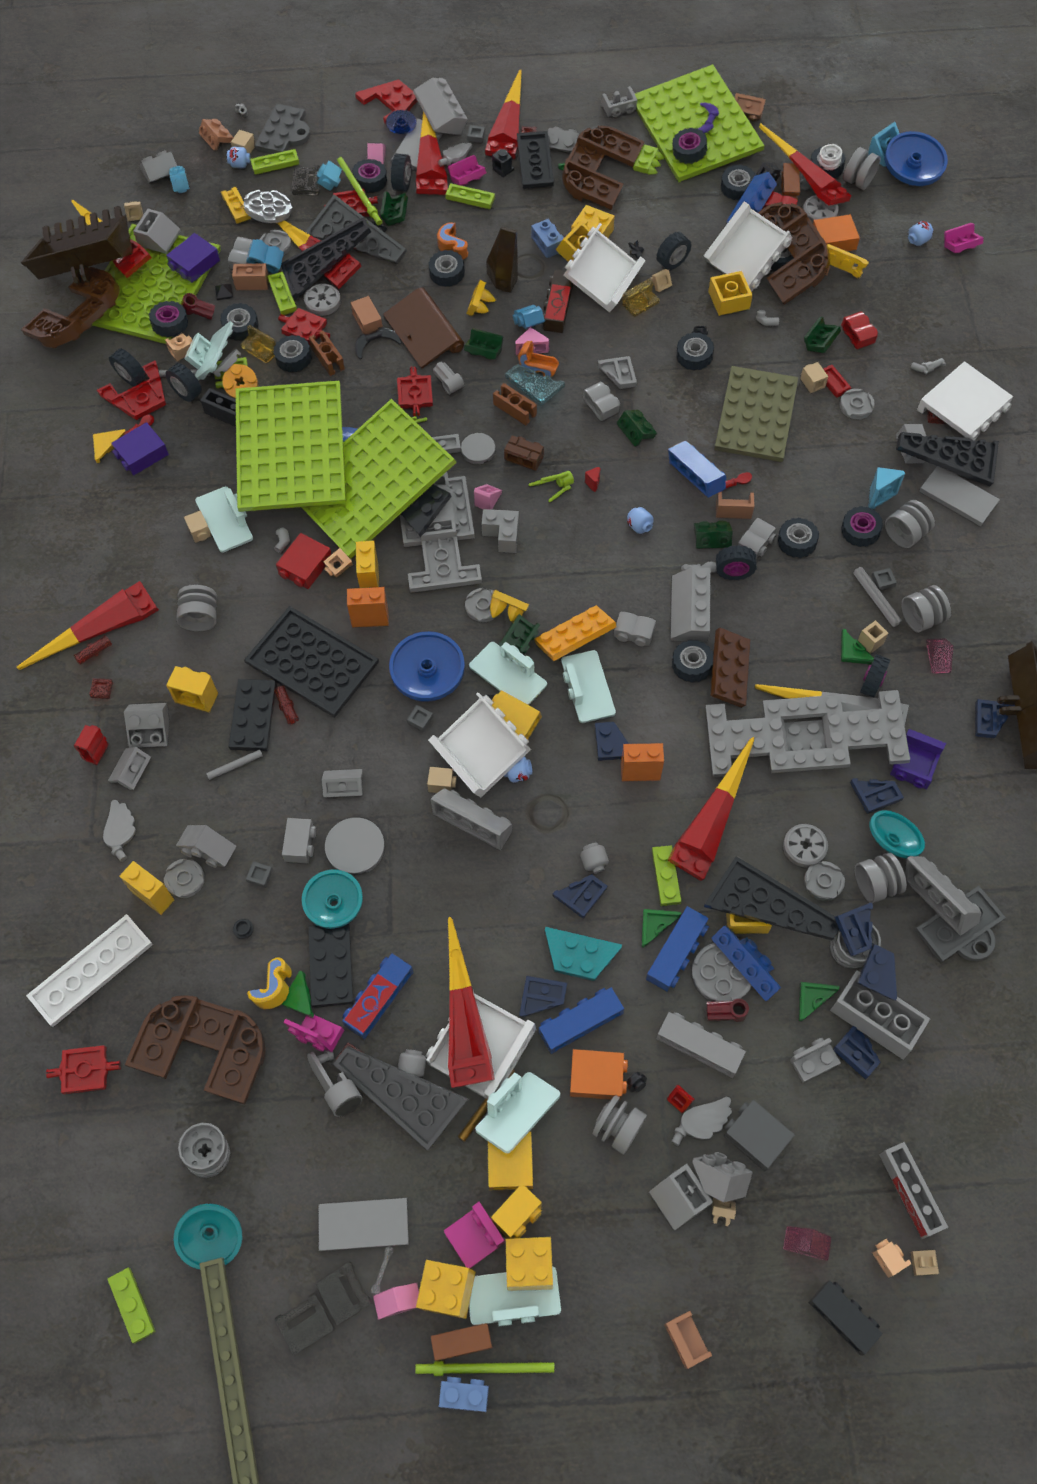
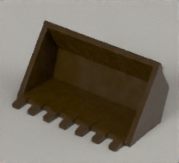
[21,206,133,285]
[997,641,1037,769]

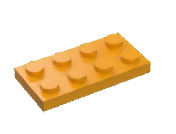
[534,605,616,661]

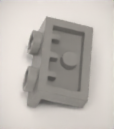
[790,1038,841,1083]

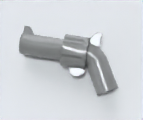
[911,358,946,375]

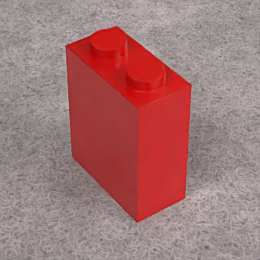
[276,533,332,589]

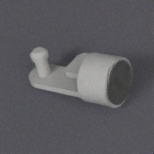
[307,1050,363,1117]

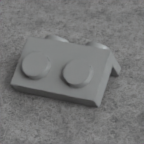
[548,127,579,153]

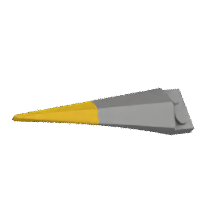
[755,684,909,726]

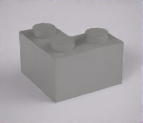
[482,509,519,553]
[176,825,236,868]

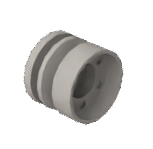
[885,500,935,548]
[176,585,217,631]
[901,585,951,633]
[855,853,907,903]
[830,925,881,969]
[592,1095,647,1155]
[178,1123,230,1178]

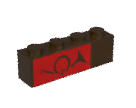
[542,270,573,333]

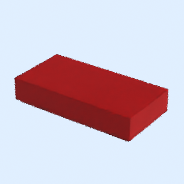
[823,365,851,398]

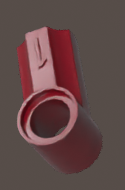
[181,293,215,320]
[706,999,749,1022]

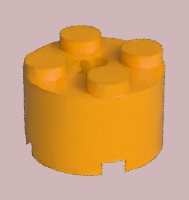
[222,364,259,399]

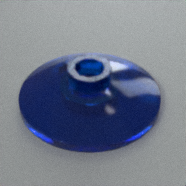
[386,110,417,134]

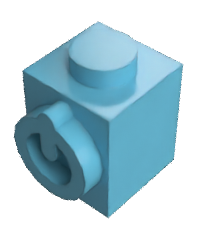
[316,161,342,191]
[169,166,189,193]

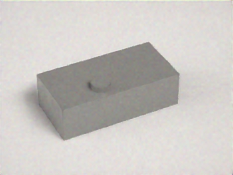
[830,970,930,1059]

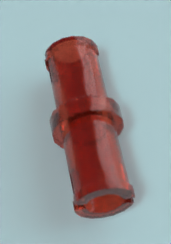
[73,635,112,665]
[274,686,299,724]

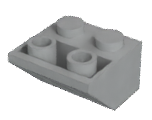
[139,150,177,183]
[133,209,181,254]
[124,703,169,748]
[693,1152,753,1202]
[649,1164,713,1231]

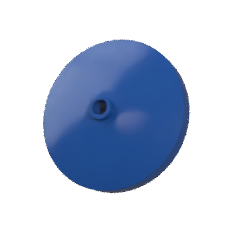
[884,131,948,186]
[389,631,465,701]

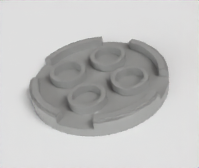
[244,190,292,223]
[325,818,384,874]
[692,943,752,1002]

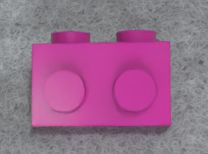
[448,155,486,186]
[944,223,983,253]

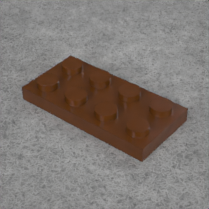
[711,628,750,708]

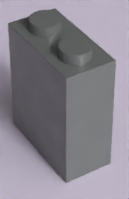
[724,1100,795,1172]

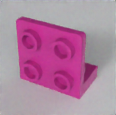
[283,1015,345,1052]
[444,1202,505,1268]

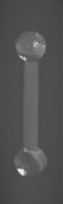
[371,1246,394,1294]

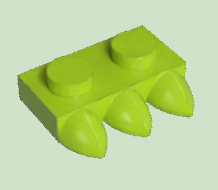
[633,144,664,175]

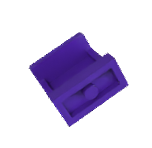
[890,729,946,790]

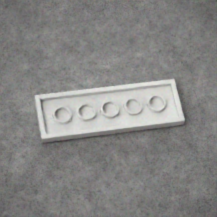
[26,914,153,1027]

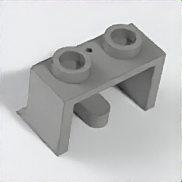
[601,86,637,117]

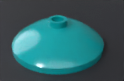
[869,810,925,858]
[302,869,363,929]
[174,1204,242,1269]

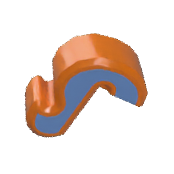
[437,222,468,259]
[518,341,559,377]

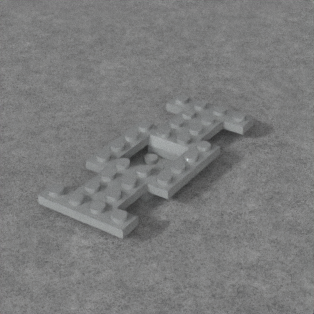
[400,434,482,593]
[706,690,910,777]

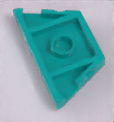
[545,927,622,981]

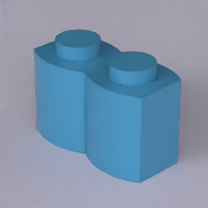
[246,239,284,274]
[513,305,545,329]

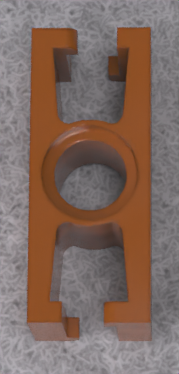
[781,163,800,204]
[309,330,345,376]
[493,383,537,426]
[431,1323,492,1361]

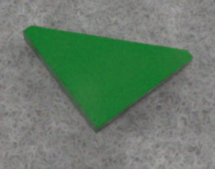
[841,629,874,664]
[641,909,681,947]
[281,971,314,1018]
[799,982,840,1021]

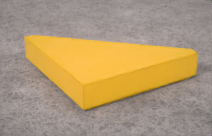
[93,429,126,463]

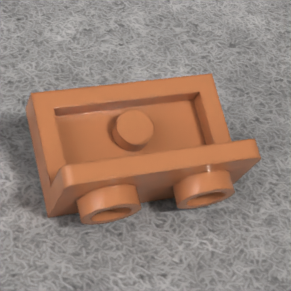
[735,93,766,121]
[199,119,234,150]

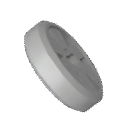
[803,195,838,223]
[304,284,341,316]
[783,824,828,867]

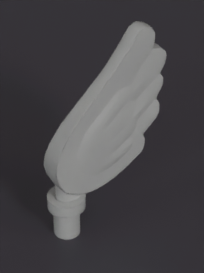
[438,143,473,166]
[103,800,136,862]
[671,1097,732,1146]

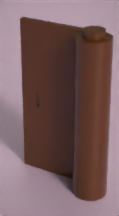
[383,287,464,369]

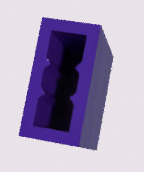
[166,233,220,283]
[111,422,169,476]

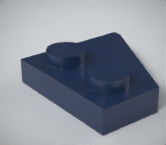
[519,976,567,1017]

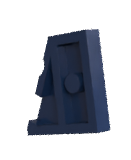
[975,699,1015,739]
[595,722,629,761]
[850,778,904,814]
[553,874,608,919]
[835,902,873,956]
[857,944,897,1001]
[833,1026,880,1079]

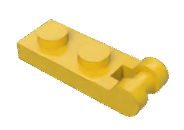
[221,187,251,224]
[827,243,868,278]

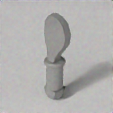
[681,562,717,573]

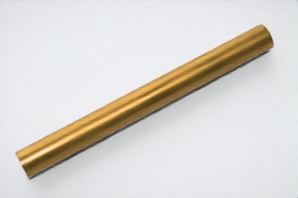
[458,1070,515,1142]

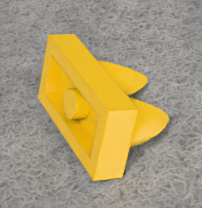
[466,280,496,316]
[490,590,529,622]

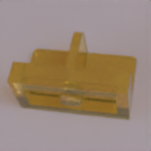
[622,279,660,317]
[241,325,276,363]

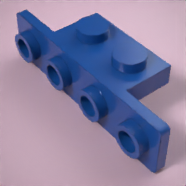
[712,925,781,1001]

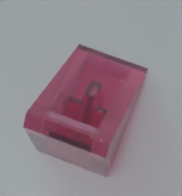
[926,638,953,673]
[783,1226,832,1261]

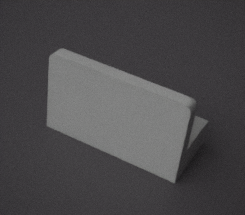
[108,747,151,790]
[322,769,363,797]

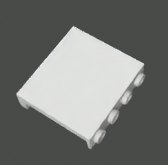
[704,201,792,292]
[563,223,646,312]
[917,361,1013,441]
[428,693,531,798]
[426,991,537,1099]

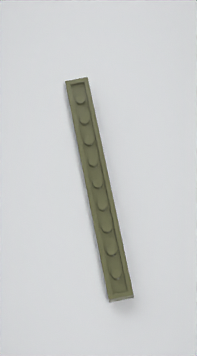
[199,1258,259,1484]

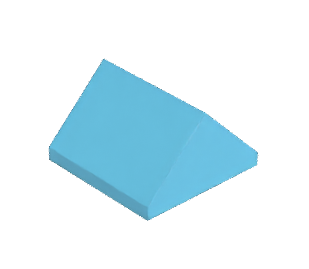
[868,122,900,167]
[868,467,905,509]

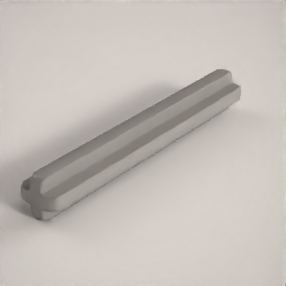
[854,567,901,627]

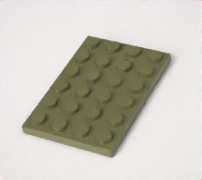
[714,366,798,462]

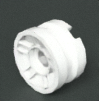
[819,144,842,170]

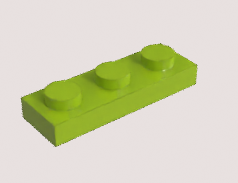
[250,149,299,175]
[445,183,495,209]
[267,272,297,315]
[652,845,681,906]
[108,1267,156,1344]

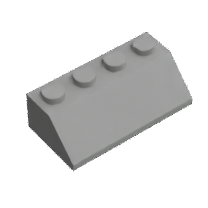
[413,78,468,135]
[671,567,710,642]
[431,788,512,850]
[905,856,982,936]

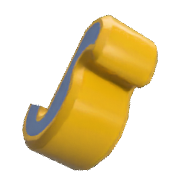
[247,957,292,1009]

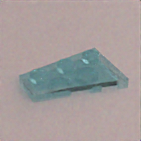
[505,364,565,406]

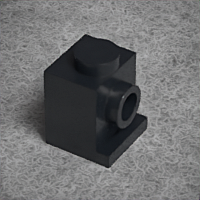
[492,149,514,178]
[755,162,781,182]

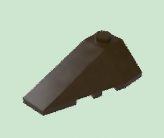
[486,227,518,293]

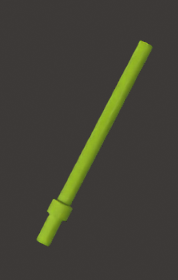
[337,157,382,225]
[416,1361,554,1376]

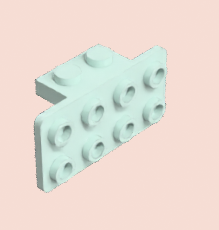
[184,321,233,380]
[195,487,253,553]
[469,642,547,705]
[561,650,616,723]
[476,1072,560,1154]
[469,1266,561,1326]

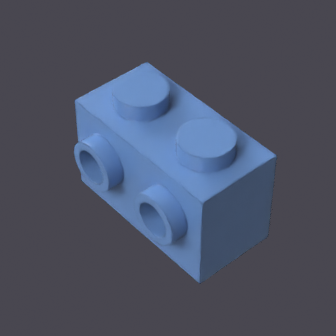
[531,219,564,258]
[439,1377,489,1412]

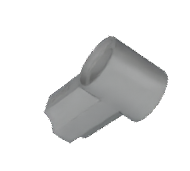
[433,362,464,395]

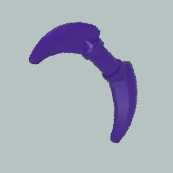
[698,103,719,133]

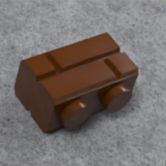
[504,436,544,471]

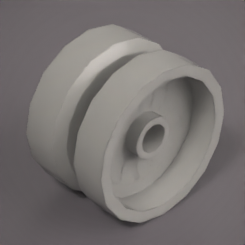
[843,147,881,190]

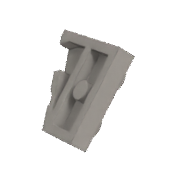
[598,356,637,389]

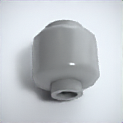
[580,843,609,874]
[398,1049,426,1077]

